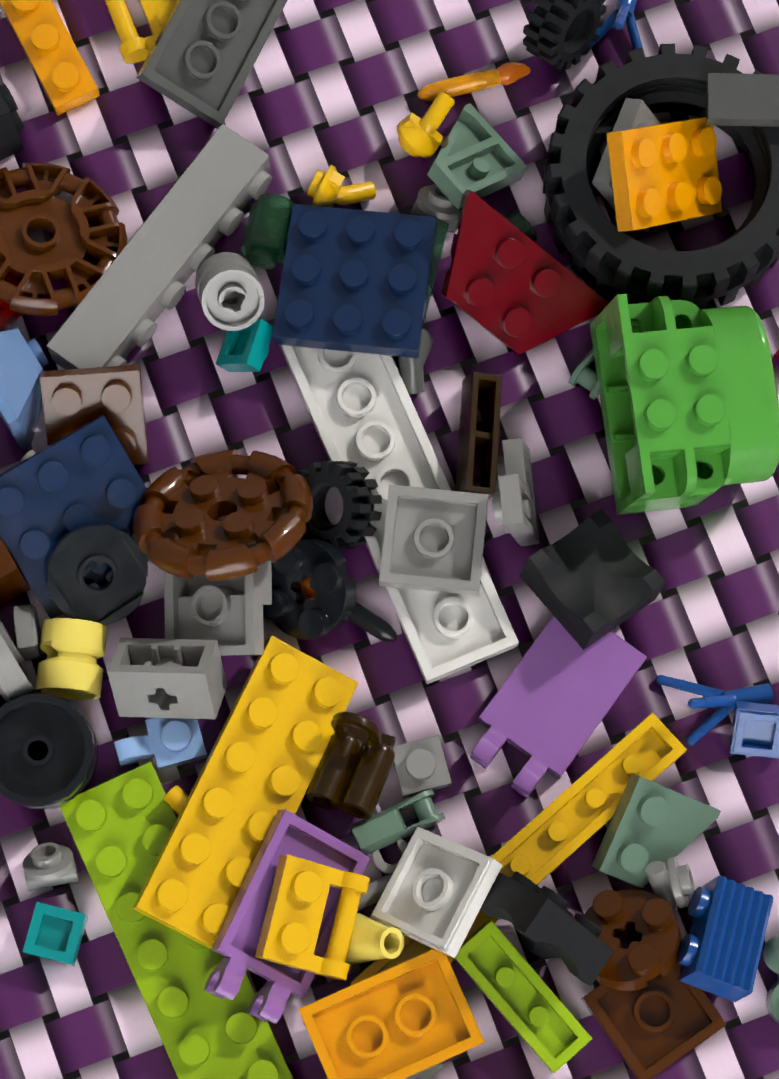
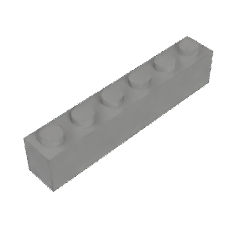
[47,124,272,370]

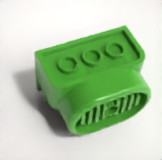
[590,294,779,515]

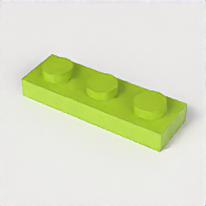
[454,919,593,1073]

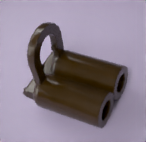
[306,711,396,819]

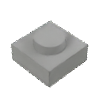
[393,735,452,798]

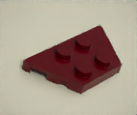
[441,189,609,355]

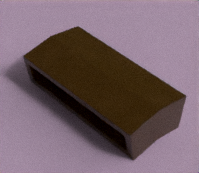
[455,372,502,499]

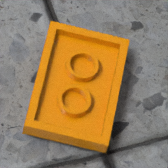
[606,117,722,232]
[298,949,485,1079]

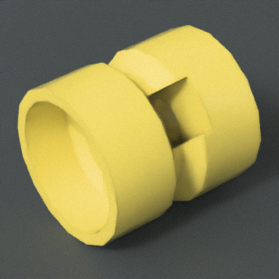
[35,618,107,700]

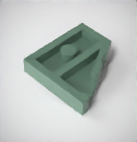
[427,103,528,209]
[592,773,721,888]

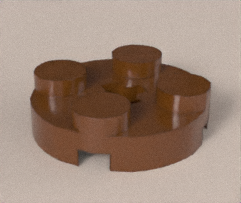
[583,889,682,991]

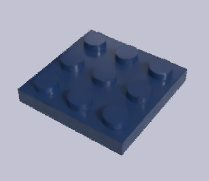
[272,204,437,358]
[0,415,149,619]

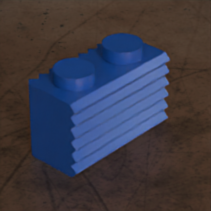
[677,876,774,1002]

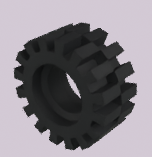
[523,0,607,70]
[297,461,382,550]

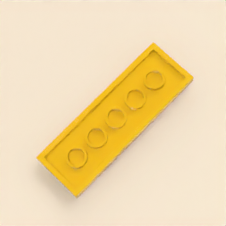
[133,636,358,949]

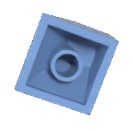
[0,329,49,452]

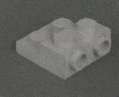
[164,544,272,656]

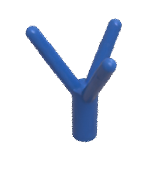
[580,0,645,56]
[656,675,773,746]

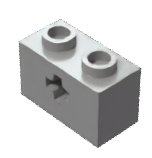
[107,638,227,719]

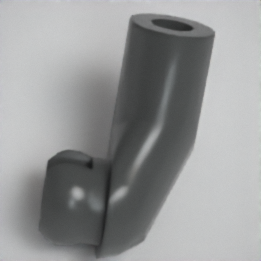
[398,325,433,394]

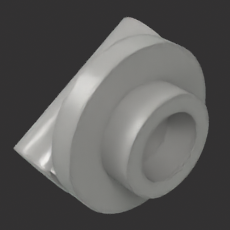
[411,184,463,233]
[23,842,79,891]
[645,856,695,910]

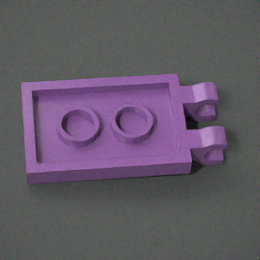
[470,616,647,799]
[204,809,370,1024]

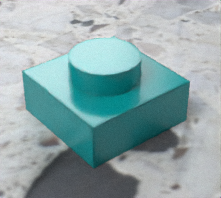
[215,319,274,372]
[22,902,88,966]

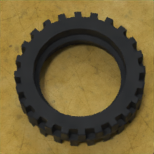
[543,43,779,309]

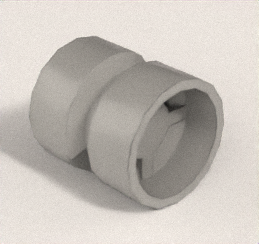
[195,252,265,331]

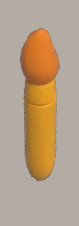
[417,62,531,101]

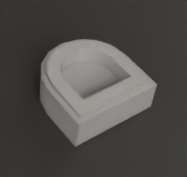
[13,604,44,661]

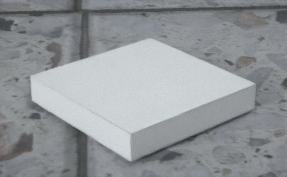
[370,827,503,958]

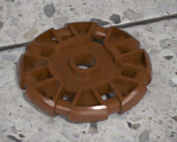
[0,162,127,316]
[134,449,313,581]

